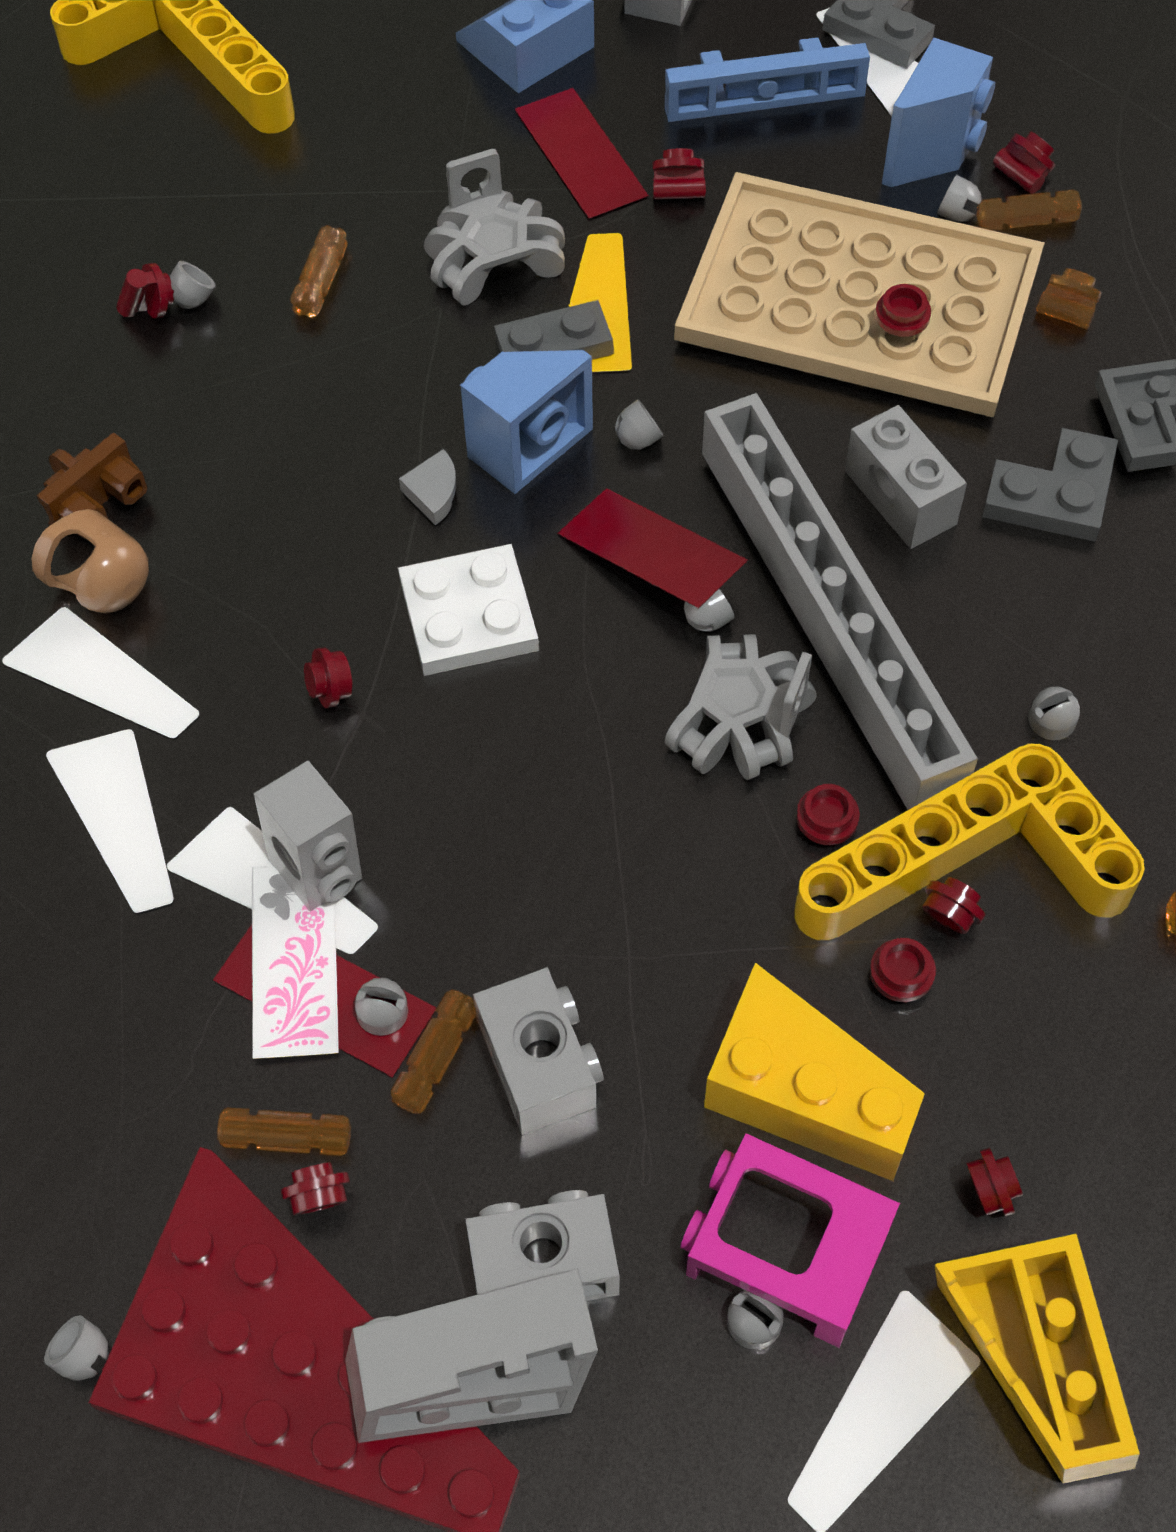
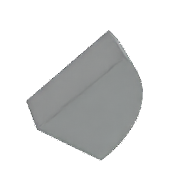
[399,449,456,525]

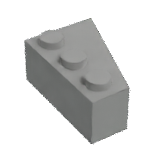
[345,1268,598,1443]

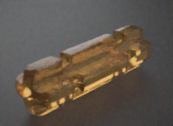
[977,189,1082,231]
[290,225,348,318]
[391,990,476,1114]
[217,1107,351,1156]

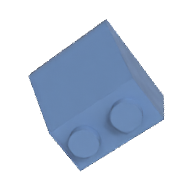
[456,0,594,93]
[882,38,995,187]
[460,350,593,494]

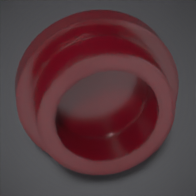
[875,284,931,337]
[304,647,352,708]
[797,784,860,845]
[922,877,985,934]
[870,938,936,1002]
[966,1147,1023,1217]
[281,1162,350,1216]

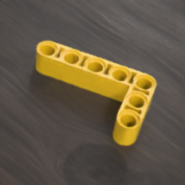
[50,0,295,134]
[795,744,1145,940]

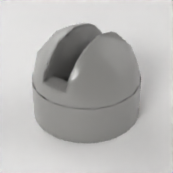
[937,175,982,223]
[170,261,215,309]
[615,399,663,450]
[684,589,735,632]
[1028,686,1080,740]
[355,978,408,1036]
[726,1290,784,1349]
[44,1315,109,1381]

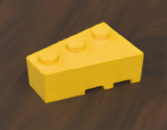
[704,963,925,1181]
[935,1234,1140,1484]

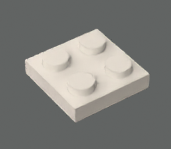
[398,544,539,676]

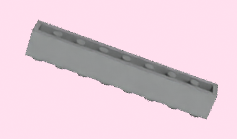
[702,393,978,810]

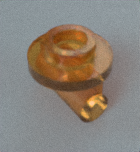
[1036,268,1102,330]

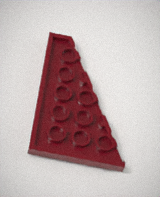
[88,1147,520,1532]

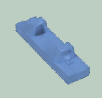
[665,38,870,122]

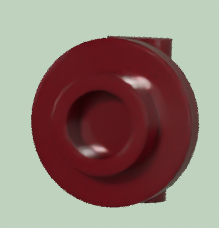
[993,131,1056,194]
[652,148,706,200]
[116,263,174,318]

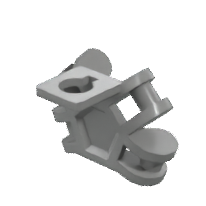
[424,149,565,305]
[664,634,817,780]

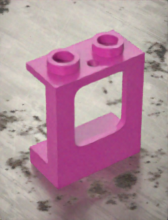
[680,1134,900,1348]

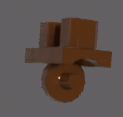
[37,432,147,540]

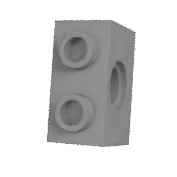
[845,405,967,549]
[253,761,362,912]
[473,967,604,1135]
[466,1190,620,1301]

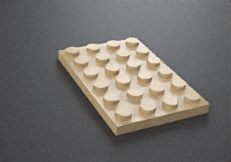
[674,172,1044,417]

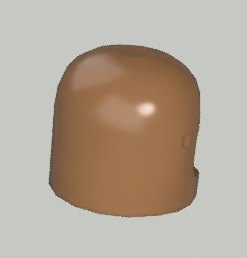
[31,509,149,614]

